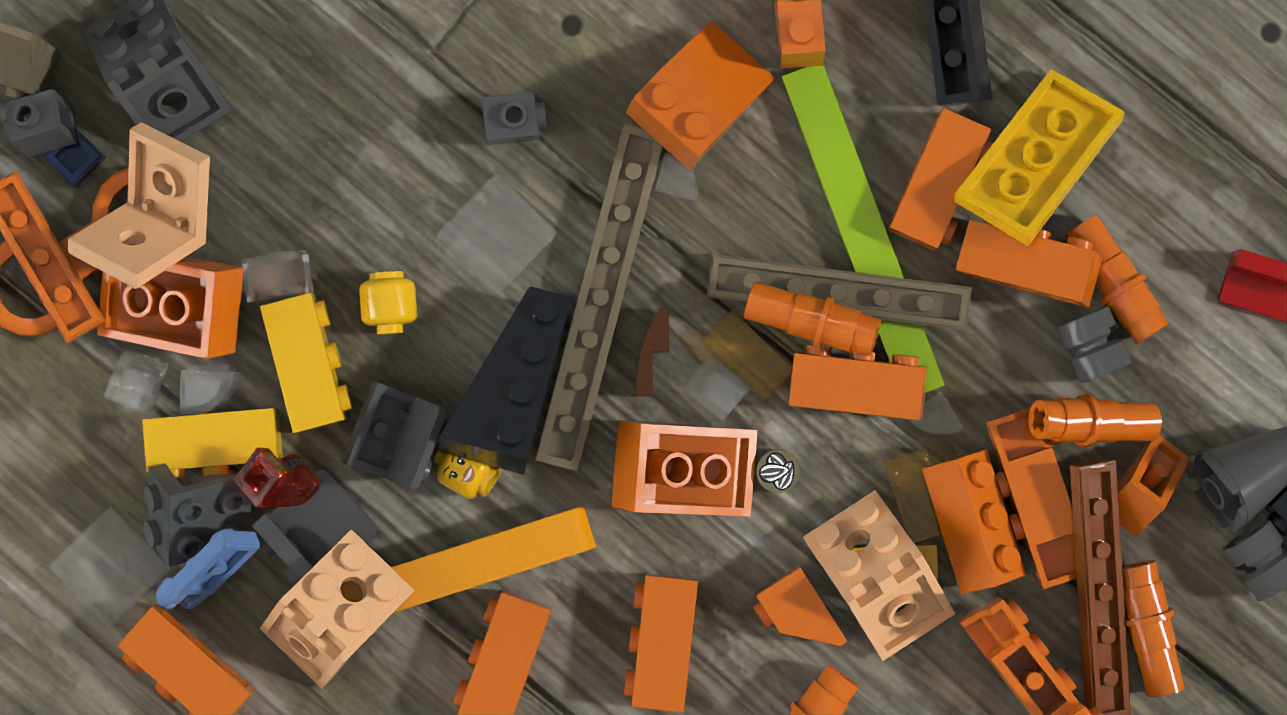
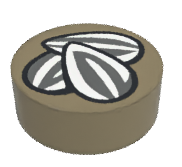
[755,449,800,493]

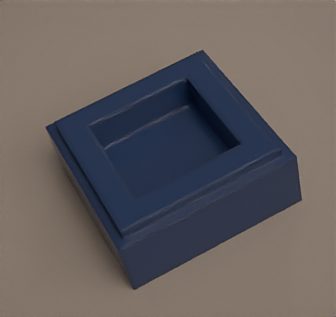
[43,127,106,188]

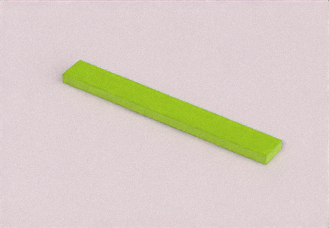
[781,65,945,393]

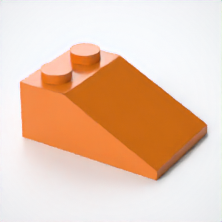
[626,20,775,171]
[97,258,244,359]
[611,420,758,517]

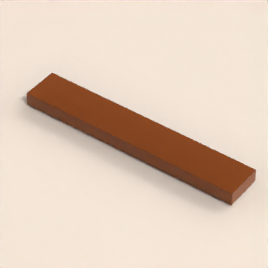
[1070,458,1131,715]

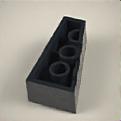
[439,286,572,475]

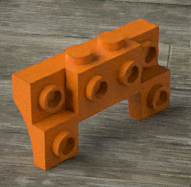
[985,395,1123,589]
[958,597,1102,715]

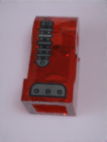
[234,447,321,507]

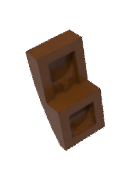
[636,308,670,397]

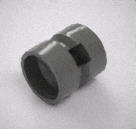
[1056,306,1132,384]
[1222,519,1287,601]

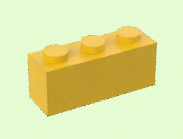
[260,293,353,433]
[142,408,283,478]

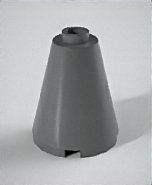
[1187,426,1287,532]

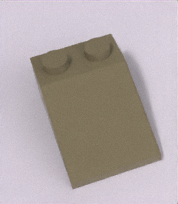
[0,22,61,99]

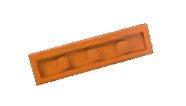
[0,171,106,344]

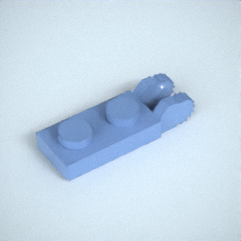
[155,529,260,609]

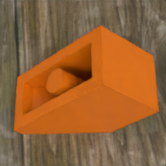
[1117,434,1190,537]
[752,566,848,646]

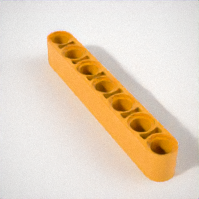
[341,505,597,613]

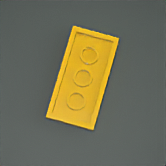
[954,69,1125,246]

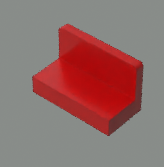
[1218,249,1287,323]

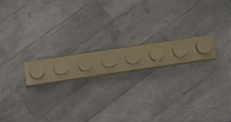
[536,124,663,471]

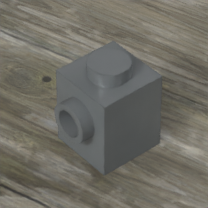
[3,89,77,157]
[482,92,547,145]

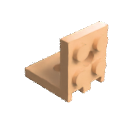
[68,122,210,289]
[802,490,955,661]
[259,529,415,689]

